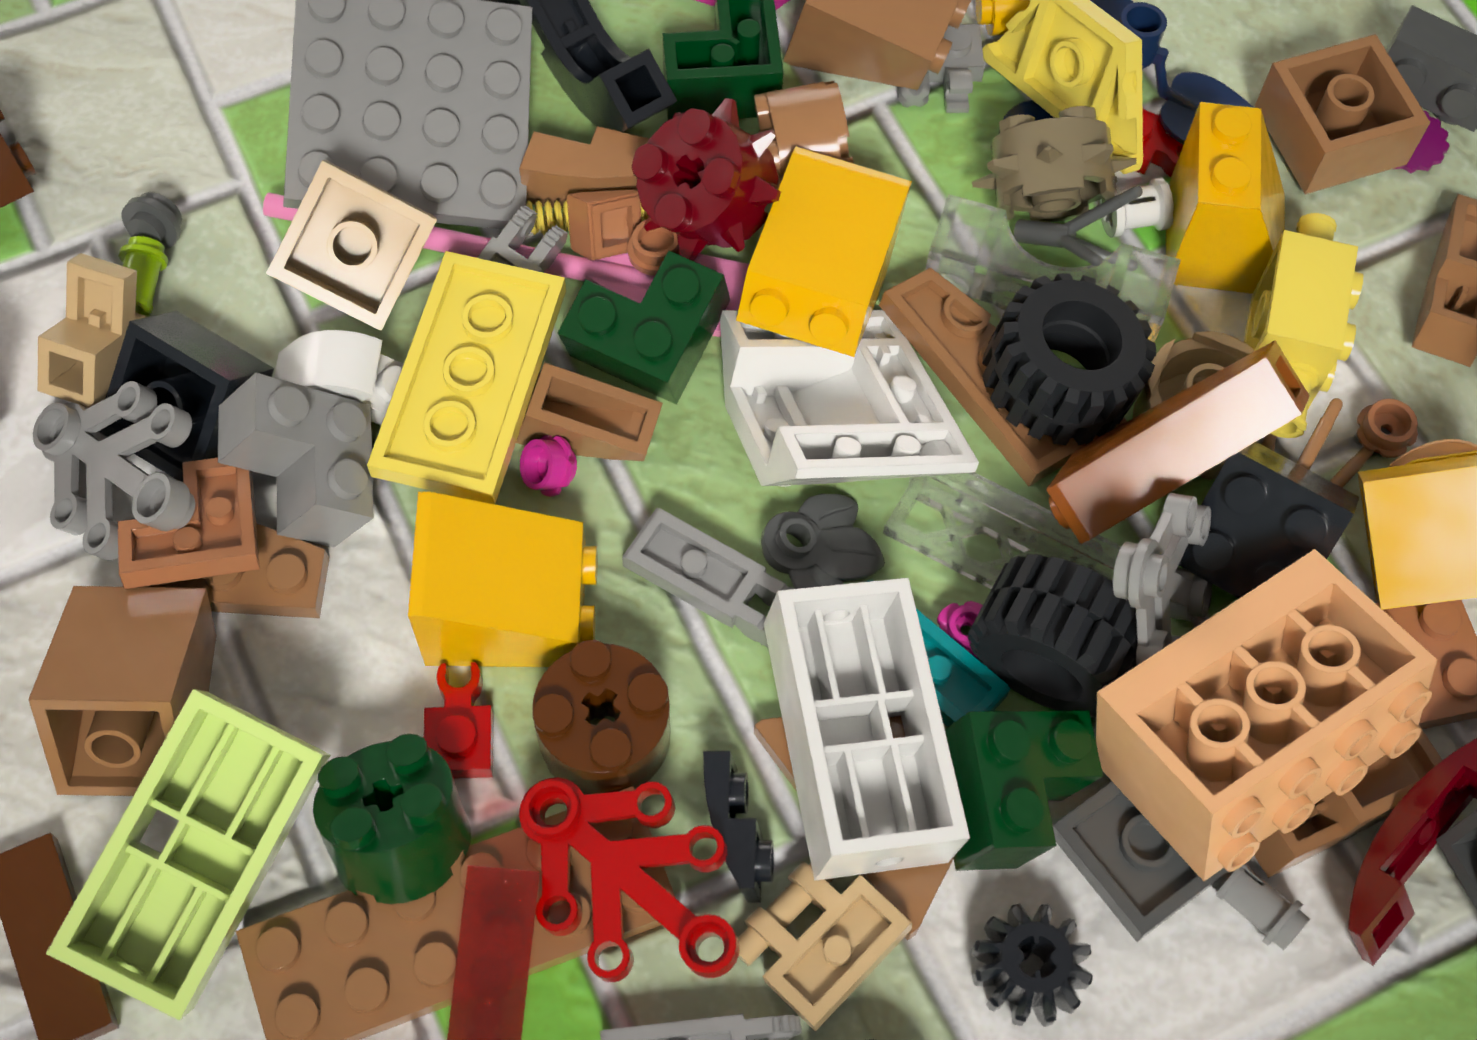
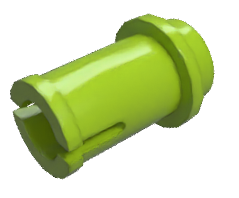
[118,236,168,316]

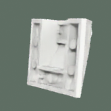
[720,310,979,487]

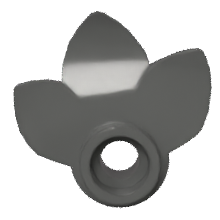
[761,494,885,589]

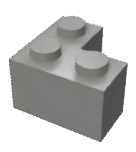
[218,372,374,547]

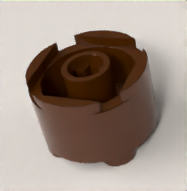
[532,640,670,795]

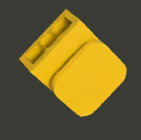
[1357,450,1477,610]

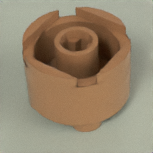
[754,80,854,204]

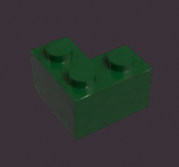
[662,0,784,121]
[557,250,730,405]
[945,711,1103,871]

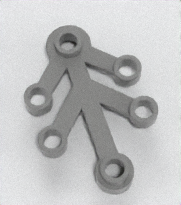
[33,381,195,561]
[1113,493,1212,666]

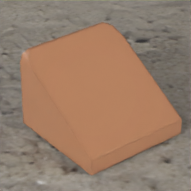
[567,190,642,261]

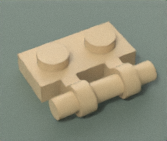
[738,862,912,1032]

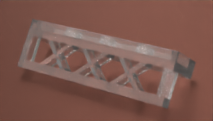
[883,472,1121,589]

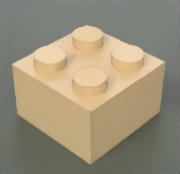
[266,160,437,331]

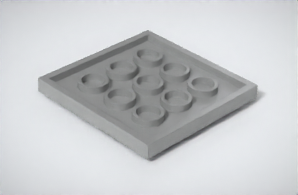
[283,0,532,229]

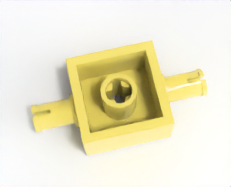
[1244,213,1364,438]

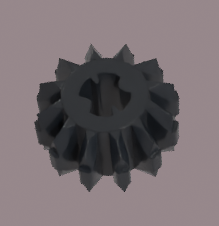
[971,904,1093,1027]

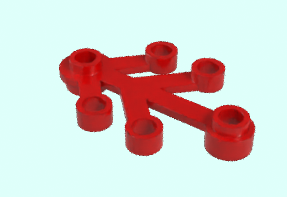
[519,777,740,982]

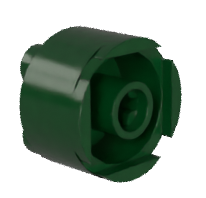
[313,734,471,904]

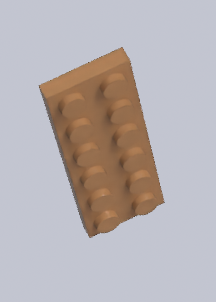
[236,786,676,1040]

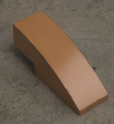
[519,126,650,210]
[1411,194,1477,367]
[516,362,663,461]
[1254,725,1442,878]

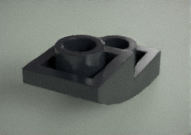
[703,751,774,903]

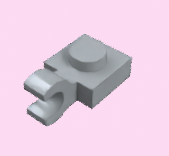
[928,24,985,113]

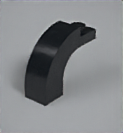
[519,0,678,132]

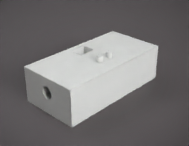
[764,578,970,881]

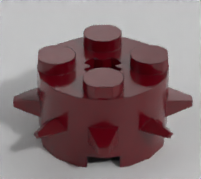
[631,98,781,261]

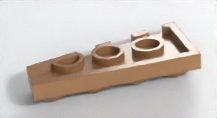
[879,267,1127,486]

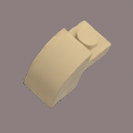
[37,253,148,408]

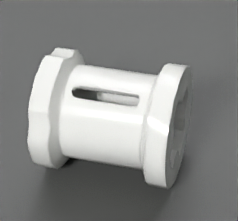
[1100,177,1174,238]

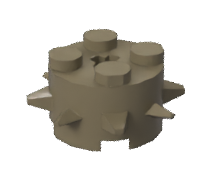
[972,106,1137,222]

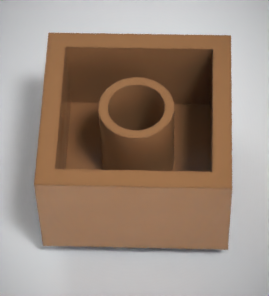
[1254,34,1430,194]

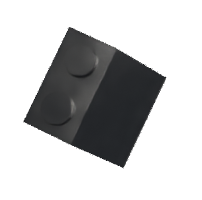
[98,311,275,483]

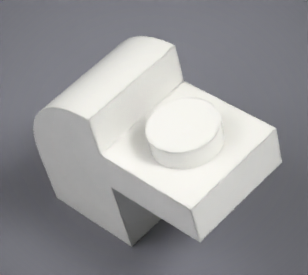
[274,330,404,425]

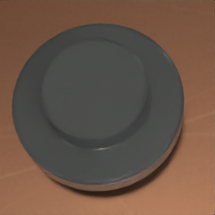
[121,192,182,249]

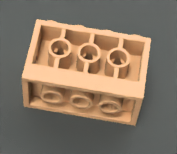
[1096,549,1437,881]

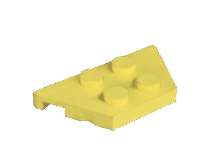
[983,0,1143,174]

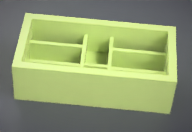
[46,689,331,1020]

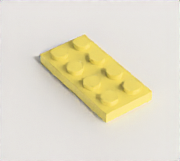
[367,251,566,504]

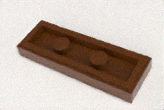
[0,832,120,1040]

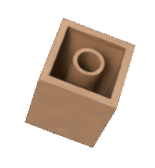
[783,0,971,90]
[28,586,216,796]

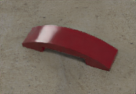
[1348,738,1477,966]

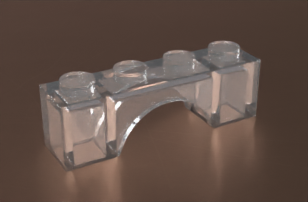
[925,194,1181,342]

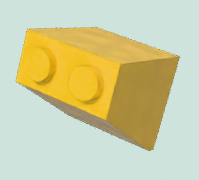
[1165,102,1285,294]
[736,146,912,357]
[408,491,598,667]

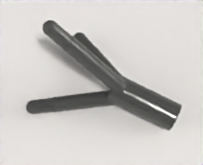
[1014,186,1143,274]

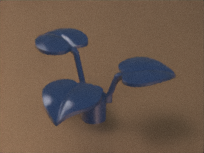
[999,0,1266,145]

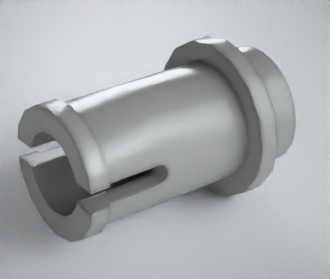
[1216,863,1310,951]

